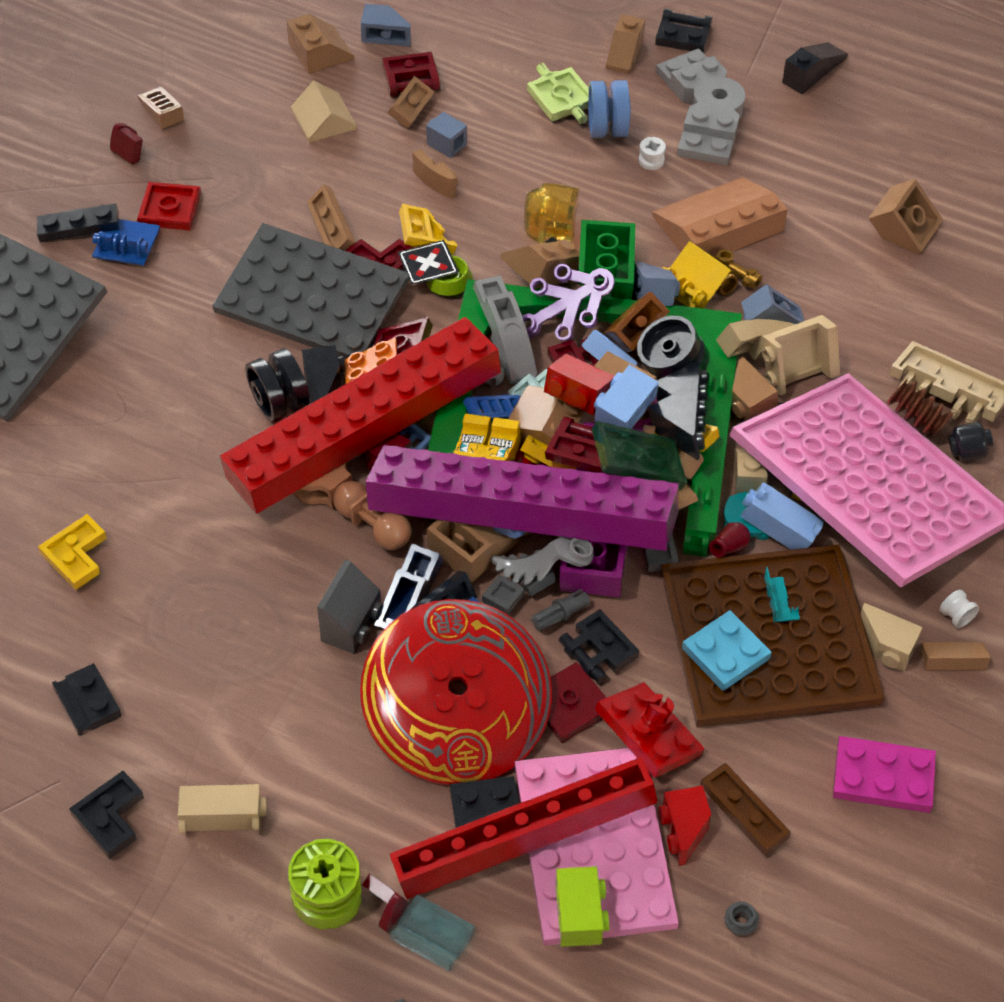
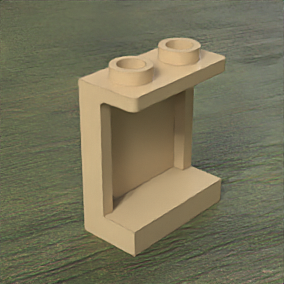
[762,315,840,396]

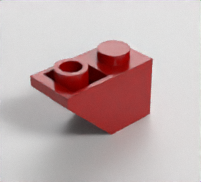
[658,785,711,866]

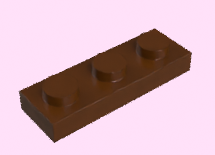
[700,762,791,856]

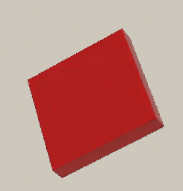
[137,182,201,231]

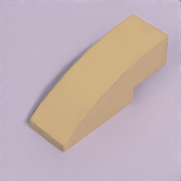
[716,319,795,360]

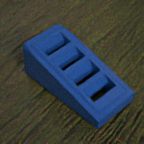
[463,395,521,425]

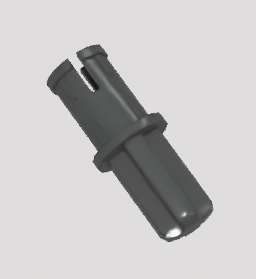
[531,589,590,631]

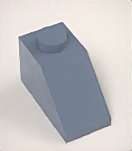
[360,4,411,47]
[633,261,680,306]
[741,284,805,324]

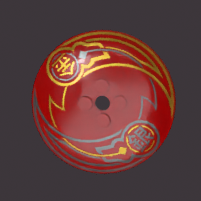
[360,599,552,786]

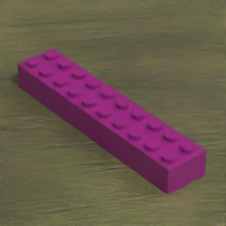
[366,445,679,551]

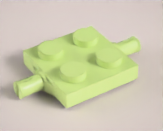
[527,63,589,124]

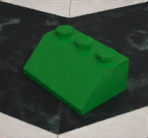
[578,219,636,300]

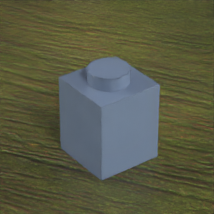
[426,112,467,158]

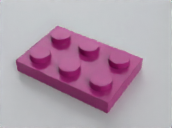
[832,736,936,813]

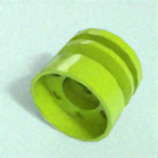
[288,839,362,929]

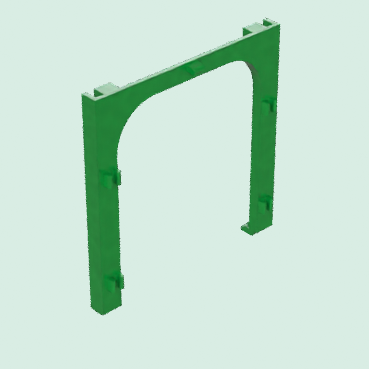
[422,279,742,557]

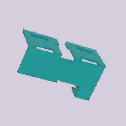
[764,567,800,622]

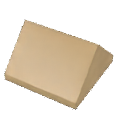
[291,80,357,143]

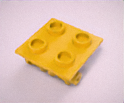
[662,241,732,309]

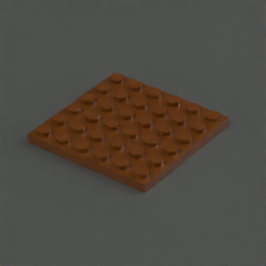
[661,544,884,727]

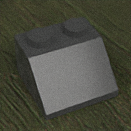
[317,560,383,654]

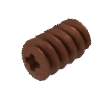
[886,378,953,437]

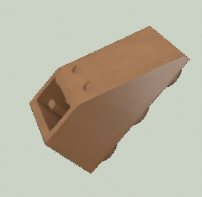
[427,520,530,584]

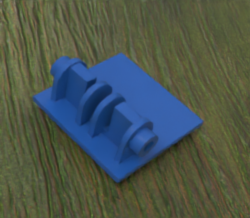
[92,219,160,266]

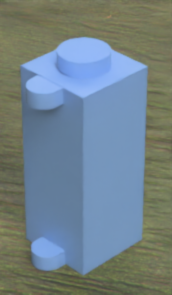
[740,482,824,550]

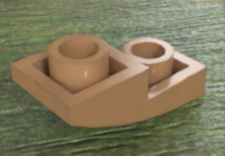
[412,149,458,198]

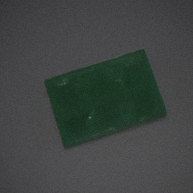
[591,421,687,490]

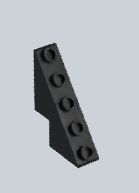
[648,360,709,460]

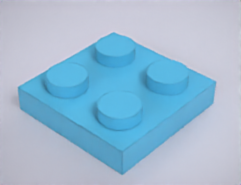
[682,610,772,691]

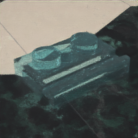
[391,894,475,971]

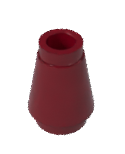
[709,522,750,558]

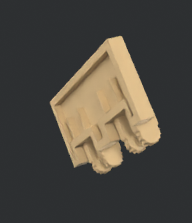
[889,341,1004,424]

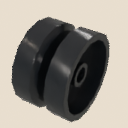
[637,315,709,381]
[245,348,310,422]

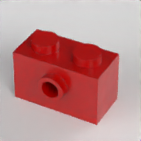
[543,354,614,415]

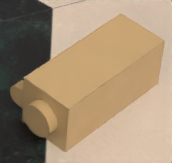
[178,784,268,833]

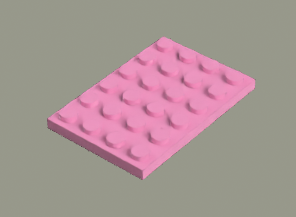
[515,748,679,946]

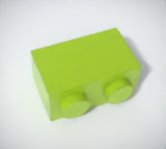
[555,866,609,947]

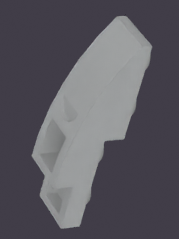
[473,276,537,384]

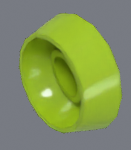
[426,256,473,296]

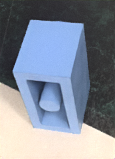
[594,365,659,438]

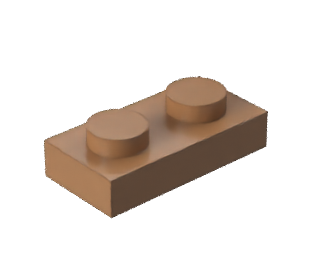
[387,76,434,129]

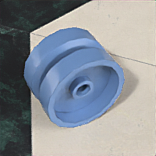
[588,80,631,138]

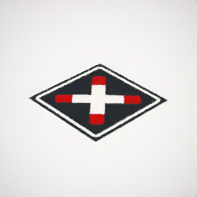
[398,240,459,285]

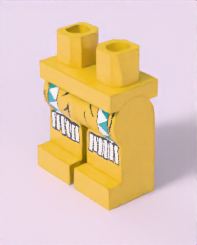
[454,414,521,461]

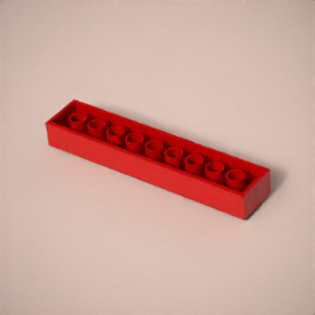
[219,316,501,514]

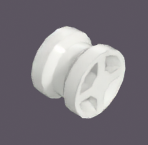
[639,137,666,170]
[939,589,979,628]

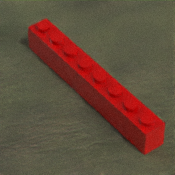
[389,756,657,900]

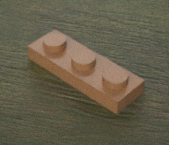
[307,184,355,251]

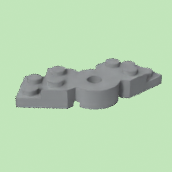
[656,48,745,166]

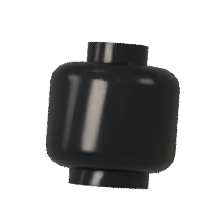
[948,421,994,462]

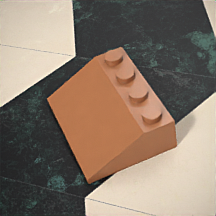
[652,177,787,258]

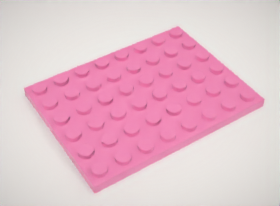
[730,373,1004,588]

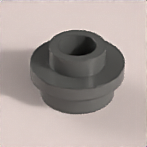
[724,902,759,936]

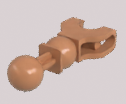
[293,462,412,550]

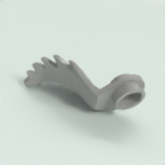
[491,537,593,585]

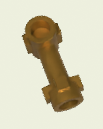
[715,249,763,289]

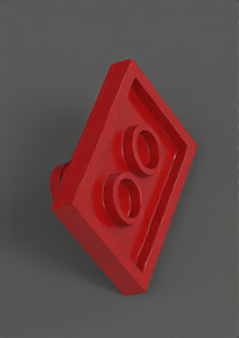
[595,682,705,778]

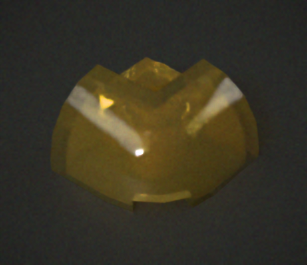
[524,183,579,243]

